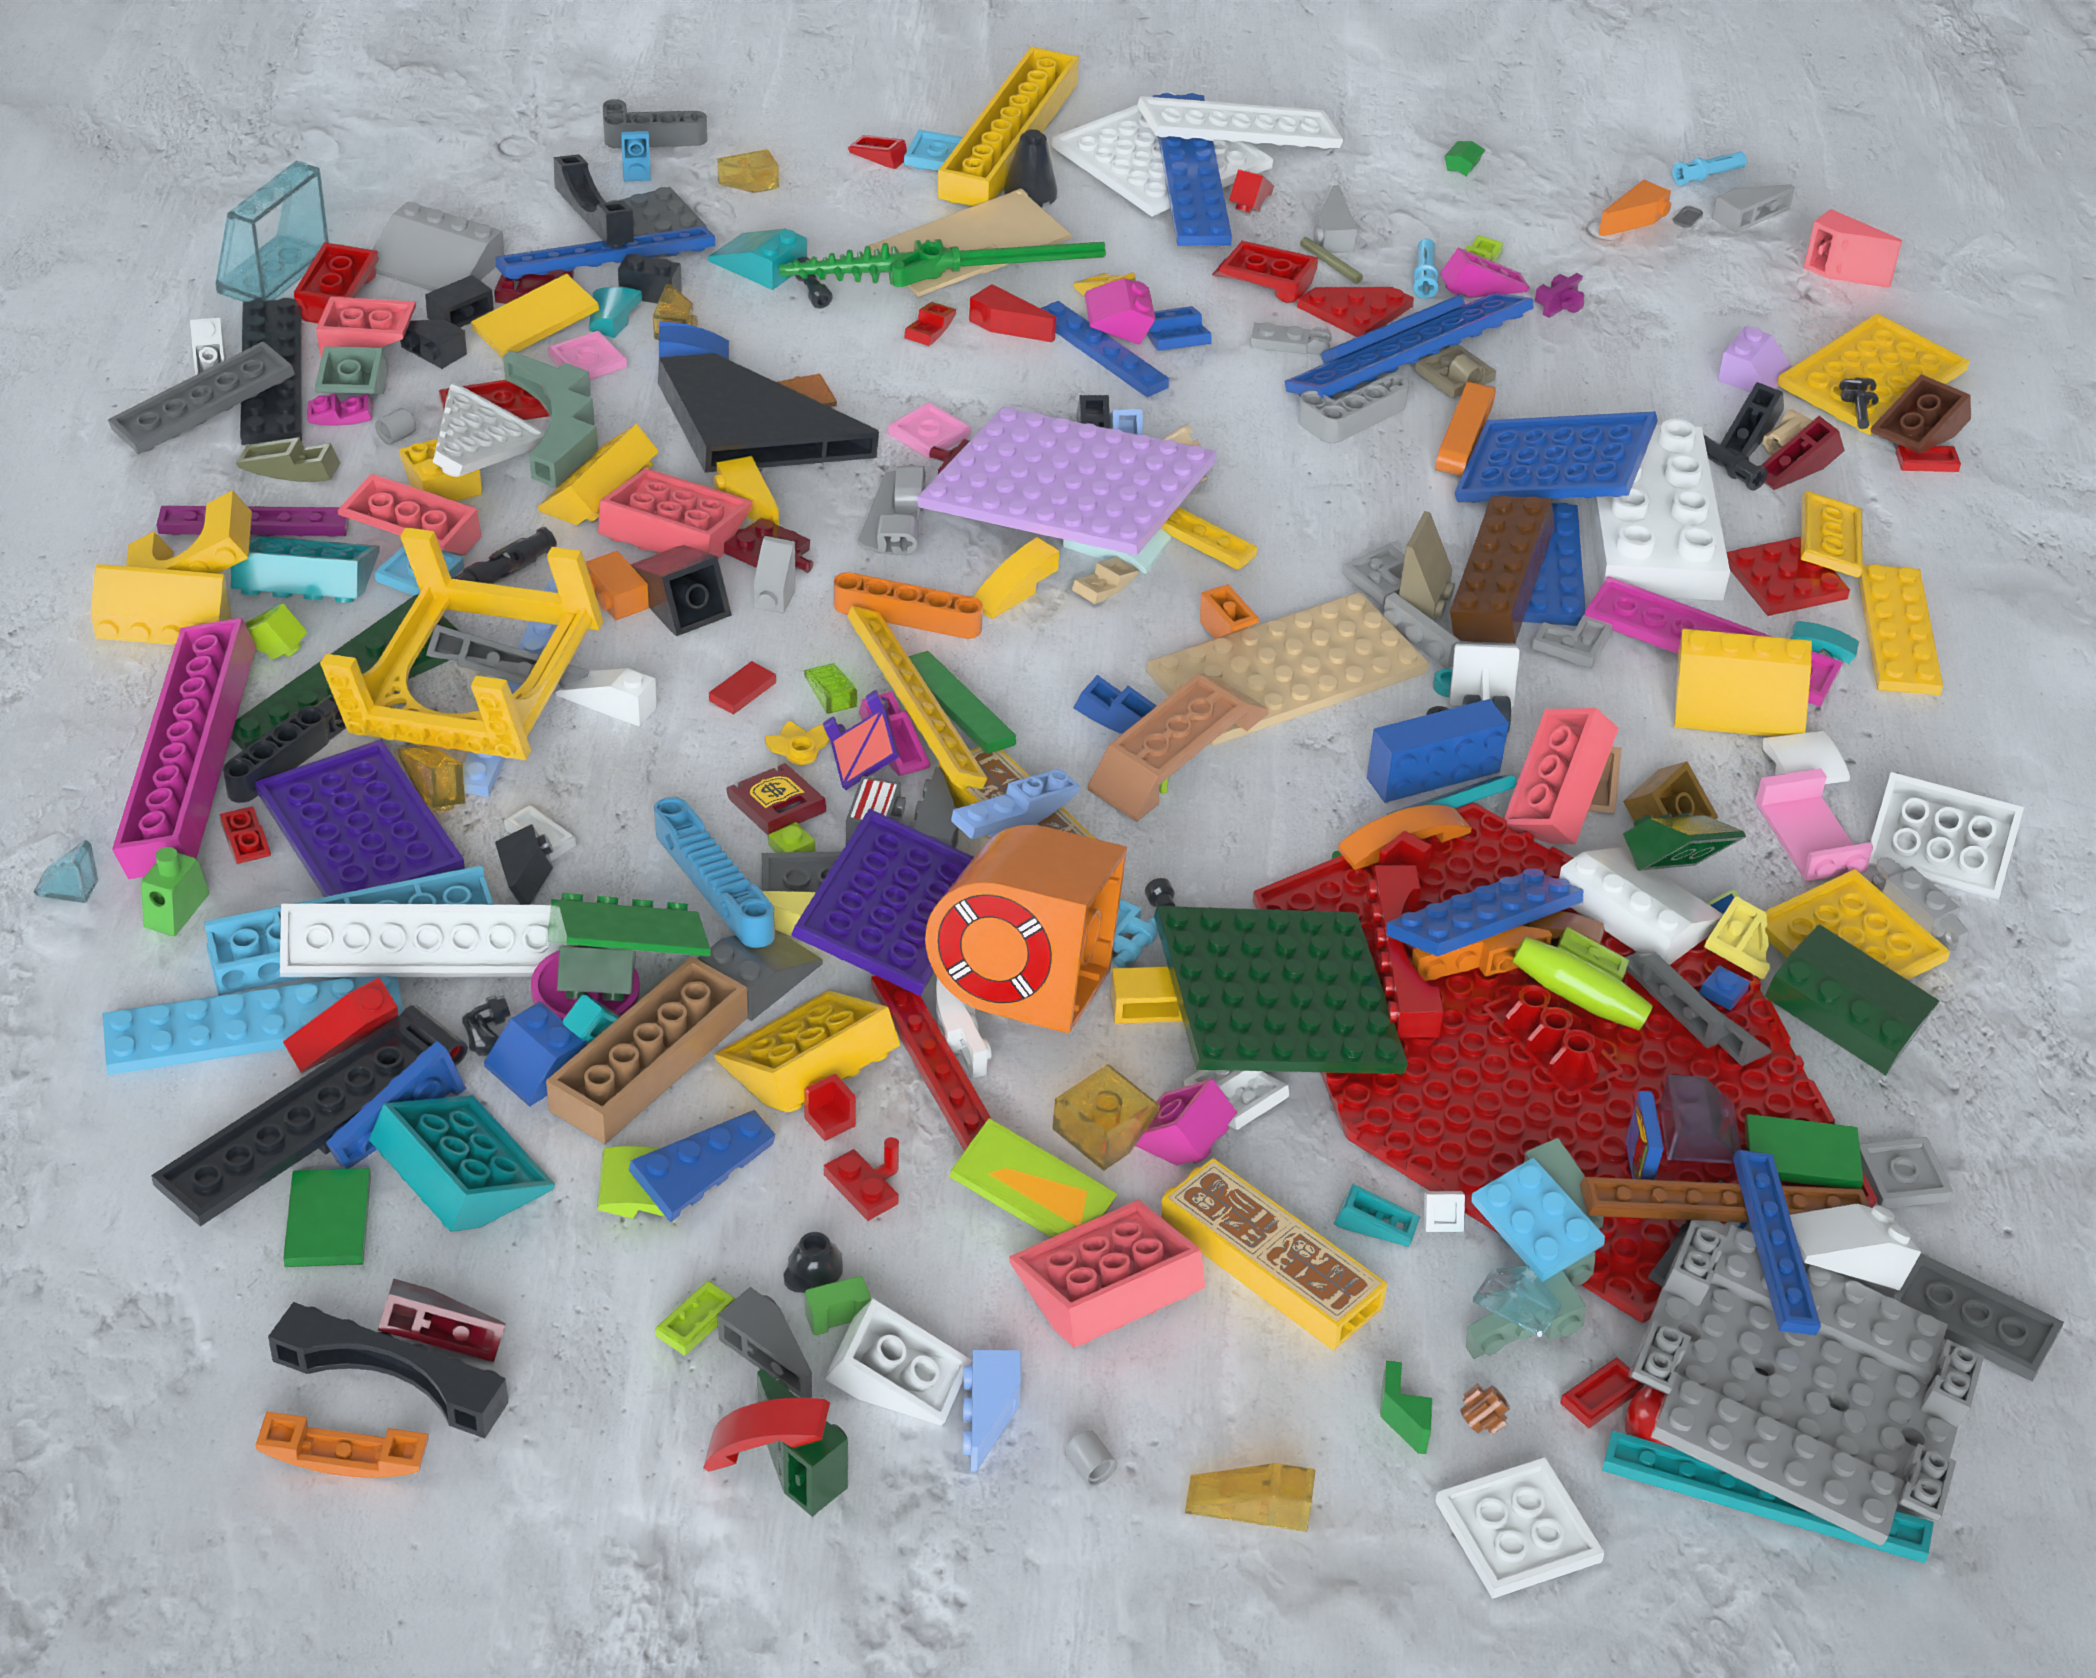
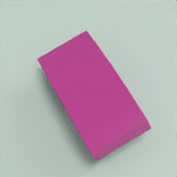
[307,393,373,426]

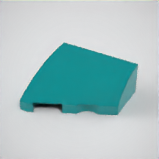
[589,287,642,338]

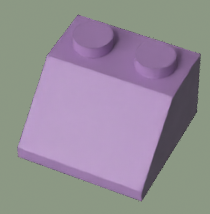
[1718,326,1792,392]

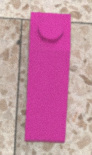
[1440,247,1530,297]

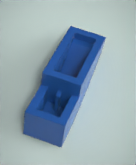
[1073,675,1157,734]

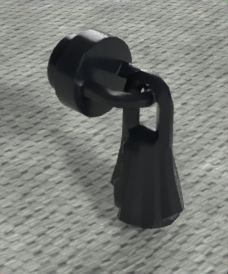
[462,995,511,1056]

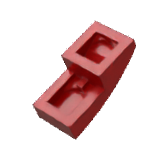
[904,302,957,346]

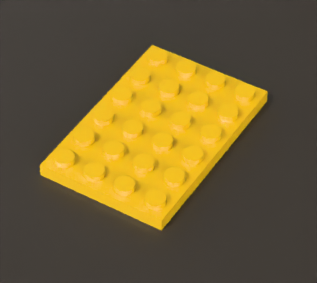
[1777,313,1970,435]

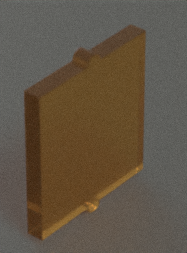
[777,373,837,407]

